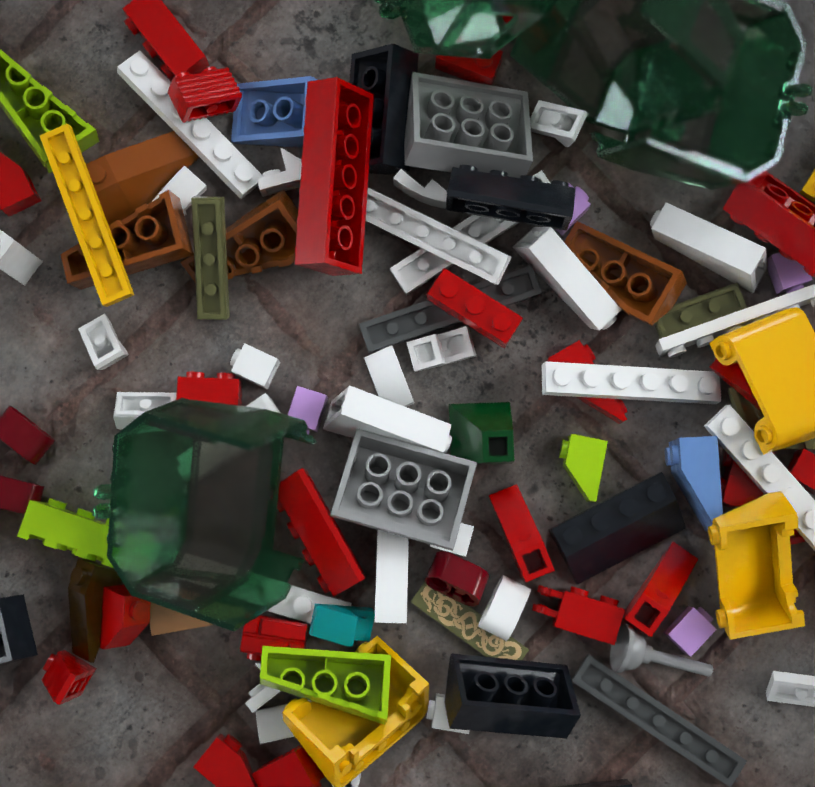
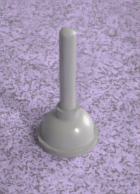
[610,623,713,677]

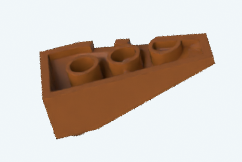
[86,131,200,225]
[180,189,298,283]
[564,221,687,326]

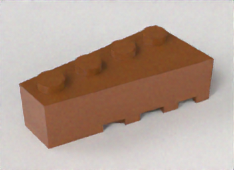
[60,190,194,290]

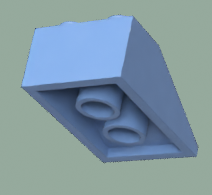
[231,76,317,148]
[665,436,723,532]

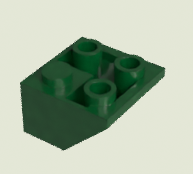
[449,402,514,465]

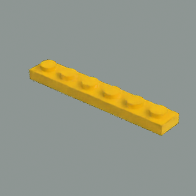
[39,123,134,307]

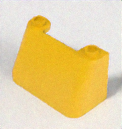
[709,307,815,455]
[708,491,805,640]
[282,636,429,787]

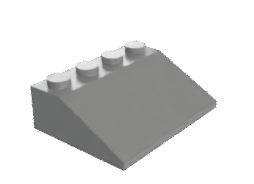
[404,72,533,178]
[330,429,477,551]

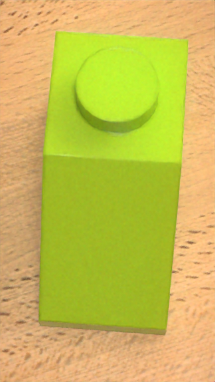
[559,434,608,503]

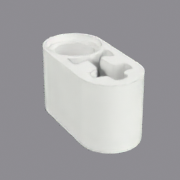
[478,575,531,641]

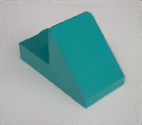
[309,603,375,647]

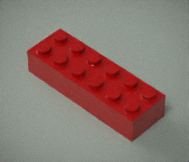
[295,77,374,276]

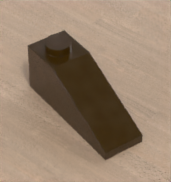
[68,558,125,663]

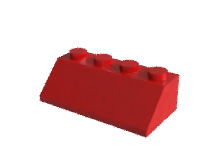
[723,170,815,277]
[271,468,367,597]

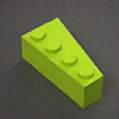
[0,49,99,174]

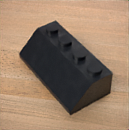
[349,43,419,175]
[446,165,576,231]
[548,472,686,585]
[444,653,581,739]

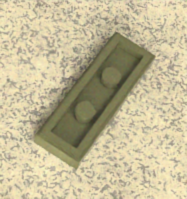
[654,282,747,339]

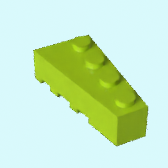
[17,498,160,577]
[260,646,391,725]

